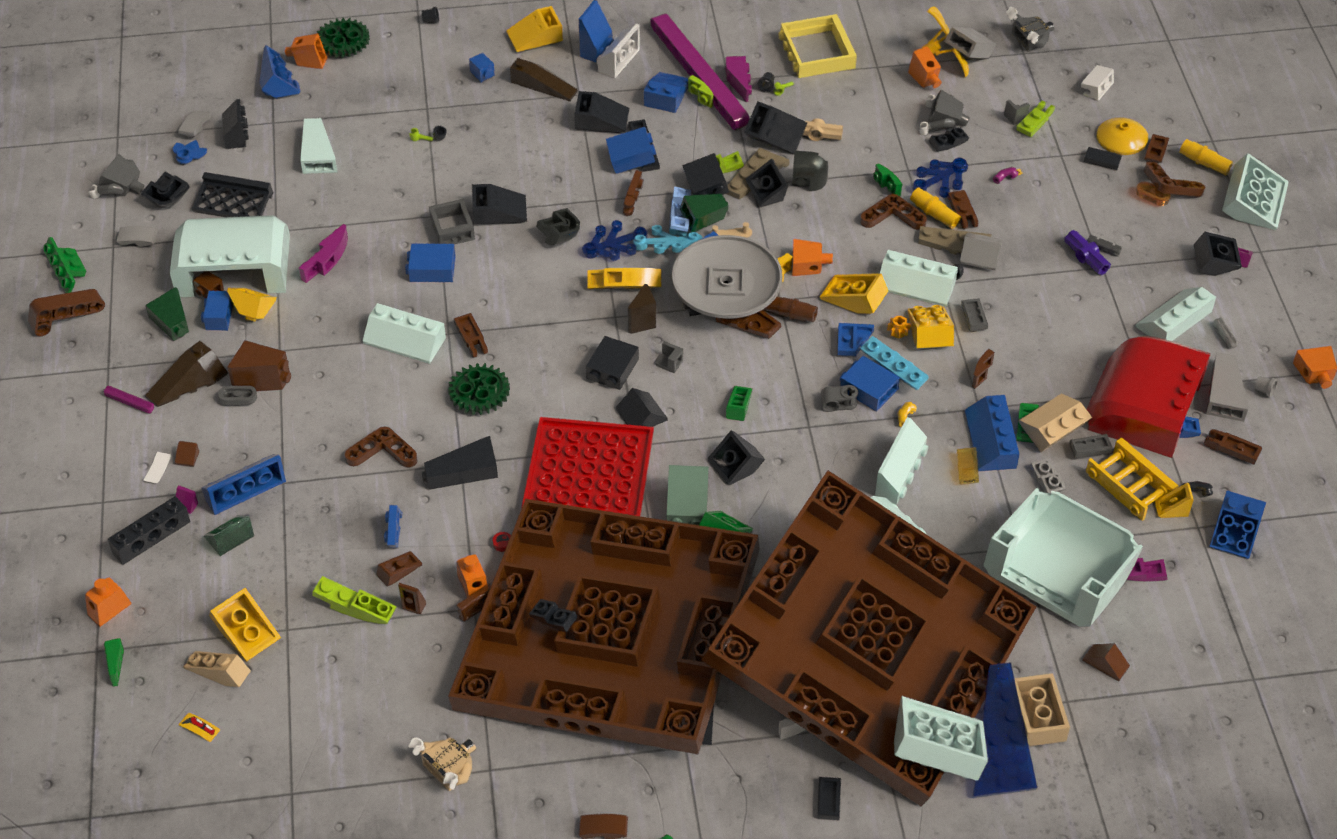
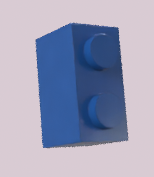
[201,291,234,331]

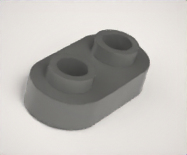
[218,386,257,405]

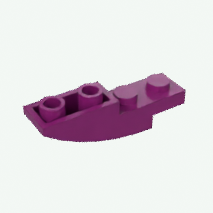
[299,224,348,283]

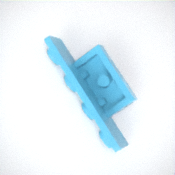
[861,336,929,390]

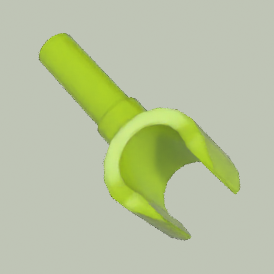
[773,81,794,96]
[409,128,434,141]

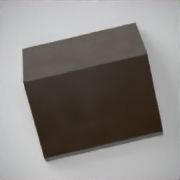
[628,284,656,334]

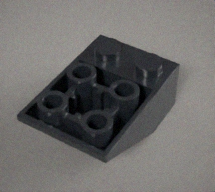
[574,91,630,133]
[744,101,808,154]
[472,184,527,224]

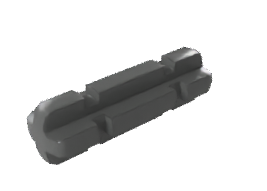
[1087,235,1122,256]

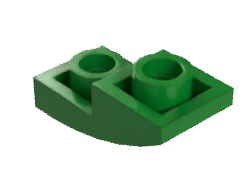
[873,163,902,196]

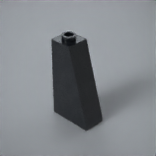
[421,436,498,490]

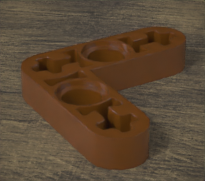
[1144,162,1206,197]
[860,194,927,230]
[345,426,418,468]

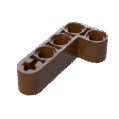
[28,289,105,337]

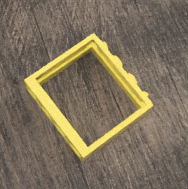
[778,14,857,78]

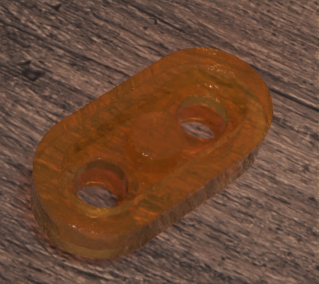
[1136,182,1171,206]

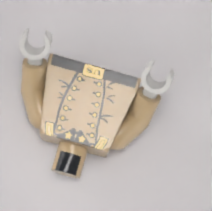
[408,738,476,791]

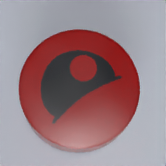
[492,532,511,552]

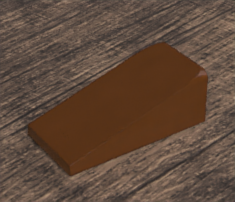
[376,551,422,587]
[398,583,426,615]

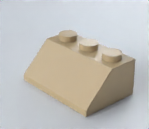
[1018,393,1092,452]

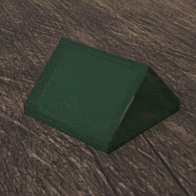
[204,515,254,556]

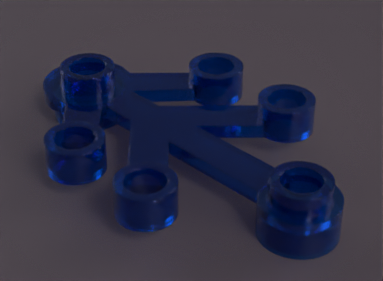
[913,157,968,198]
[582,220,647,261]

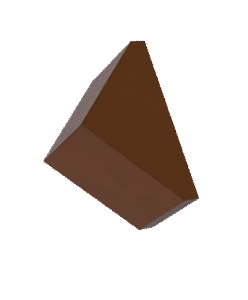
[1082,643,1130,681]

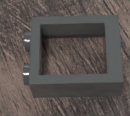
[429,199,475,245]

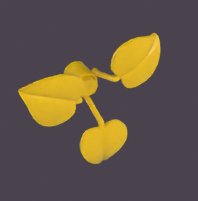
[922,6,969,77]

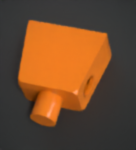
[285,34,327,69]
[908,46,942,88]
[792,239,833,276]
[1293,346,1337,389]
[457,554,487,598]
[85,577,132,627]

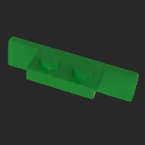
[43,237,87,293]

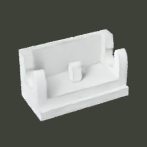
[1081,65,1114,101]

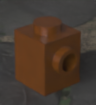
[193,271,224,298]

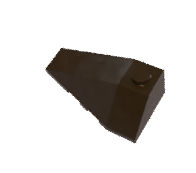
[510,58,578,102]
[145,341,228,407]

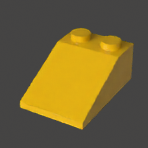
[820,273,888,314]
[209,588,281,662]

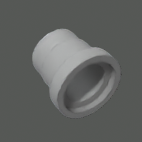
[1255,376,1278,397]

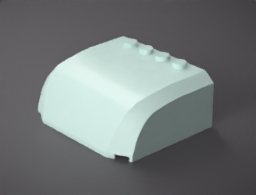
[170,215,290,298]
[983,488,1143,627]

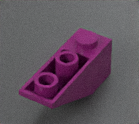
[725,56,752,102]

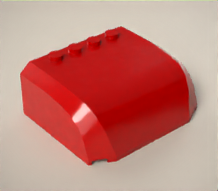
[1086,336,1211,458]

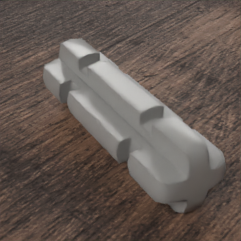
[1213,317,1238,349]

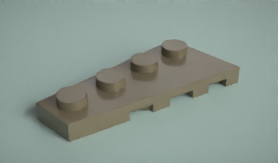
[727,148,790,200]
[918,226,991,255]

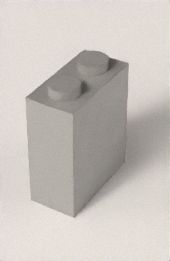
[944,27,996,58]

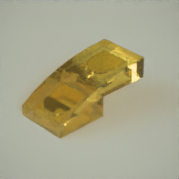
[957,447,979,485]

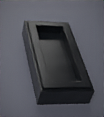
[1084,147,1122,170]
[817,777,841,821]

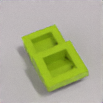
[716,151,744,173]

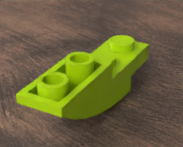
[312,576,397,624]

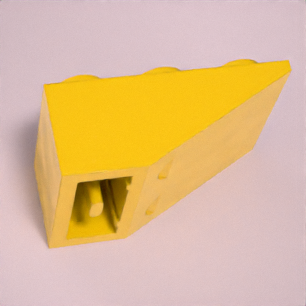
[506,6,563,52]
[908,305,954,348]

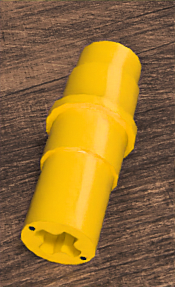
[1179,139,1233,176]
[910,187,961,229]

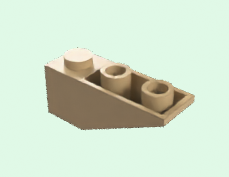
[184,651,250,687]

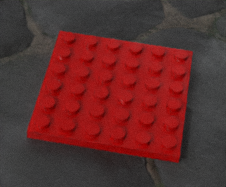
[521,417,654,516]

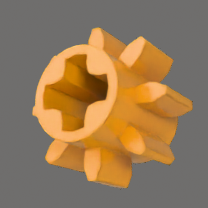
[887,315,911,338]

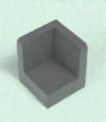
[1004,99,1030,125]
[655,341,683,373]

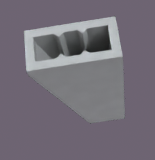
[1206,352,1249,422]

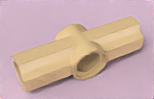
[803,118,843,141]

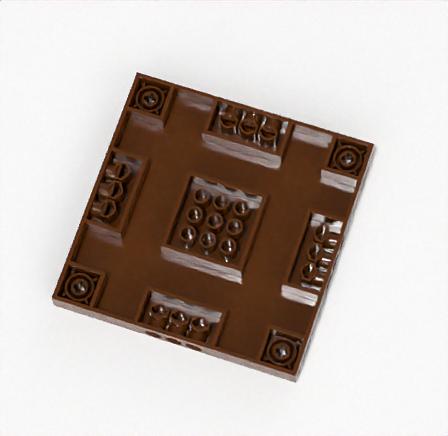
[702,470,1037,807]
[448,499,760,755]

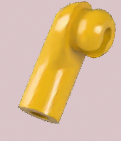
[897,402,917,427]

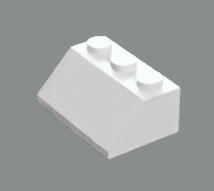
[597,23,640,78]

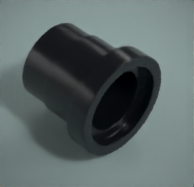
[422,6,439,23]
[757,72,775,92]

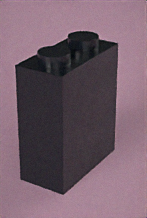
[682,153,729,195]
[586,336,639,390]

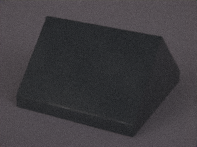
[745,158,788,207]
[616,388,668,427]

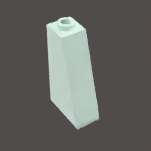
[301,118,338,174]

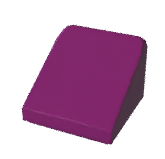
[1238,247,1253,268]
[176,485,198,514]

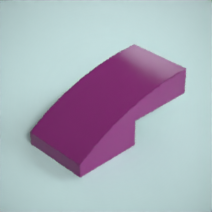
[1127,558,1168,582]

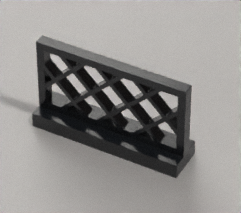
[192,172,274,217]

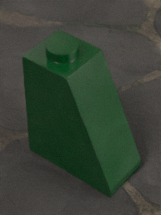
[680,194,729,232]
[145,287,189,341]

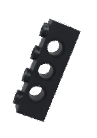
[107,496,190,565]

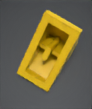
[1155,483,1194,518]

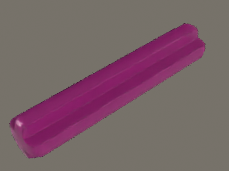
[103,385,155,414]

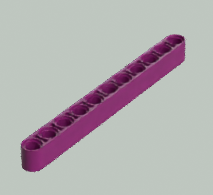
[650,13,750,130]

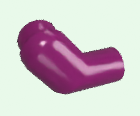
[993,167,1019,184]

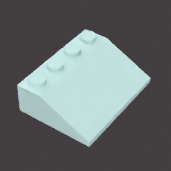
[1222,153,1289,230]
[894,696,988,781]

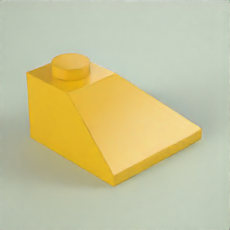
[227,288,277,321]

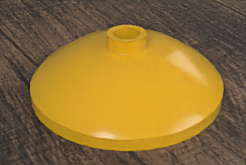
[1096,117,1148,155]

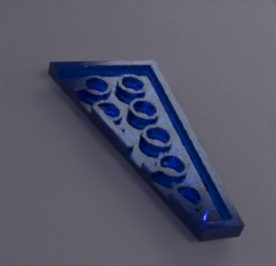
[972,662,1038,798]

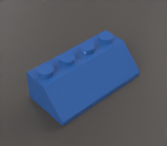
[965,395,1020,471]
[201,454,286,515]

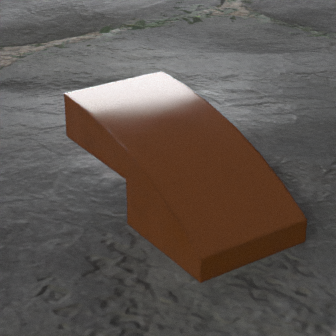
[1145,134,1169,163]
[972,349,995,389]
[579,814,628,839]

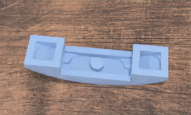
[669,186,691,232]

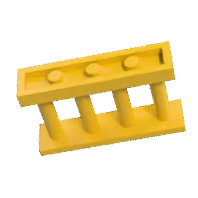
[1086,437,1178,521]

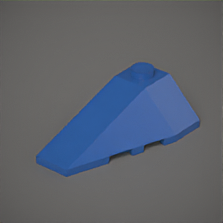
[260,45,301,98]

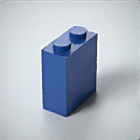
[606,127,656,174]
[405,244,456,282]
[839,356,900,412]

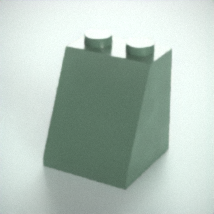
[667,465,709,525]

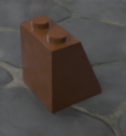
[227,340,291,391]

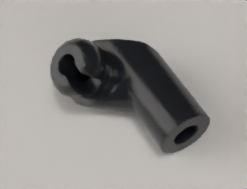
[1183,481,1213,496]

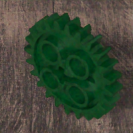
[317,18,370,58]
[448,363,510,415]

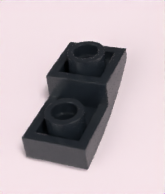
[929,127,969,152]
[529,599,578,632]

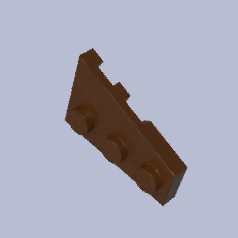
[716,310,781,339]

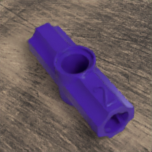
[1064,230,1111,275]

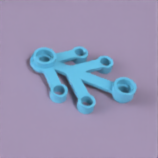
[633,225,702,254]

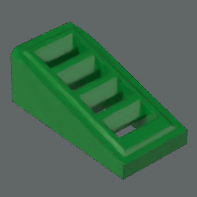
[726,386,753,421]
[1016,403,1039,443]
[104,638,124,687]

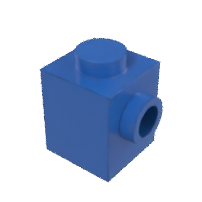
[469,52,495,82]

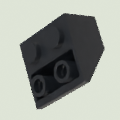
[222,99,249,149]

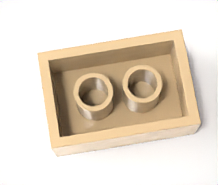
[1009,673,1070,747]

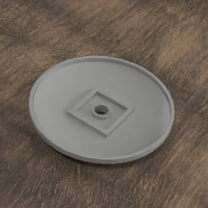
[672,235,782,318]

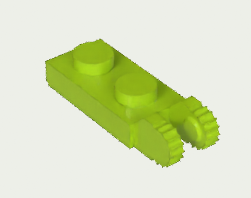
[1016,100,1055,137]

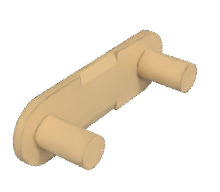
[709,222,752,238]

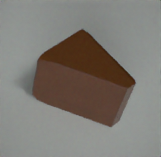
[175,441,199,467]

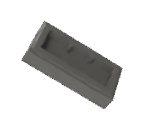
[961,298,988,331]
[1069,434,1113,459]

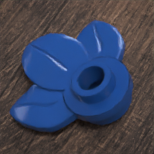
[173,140,207,164]

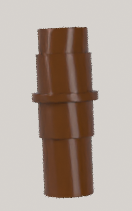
[762,296,818,323]

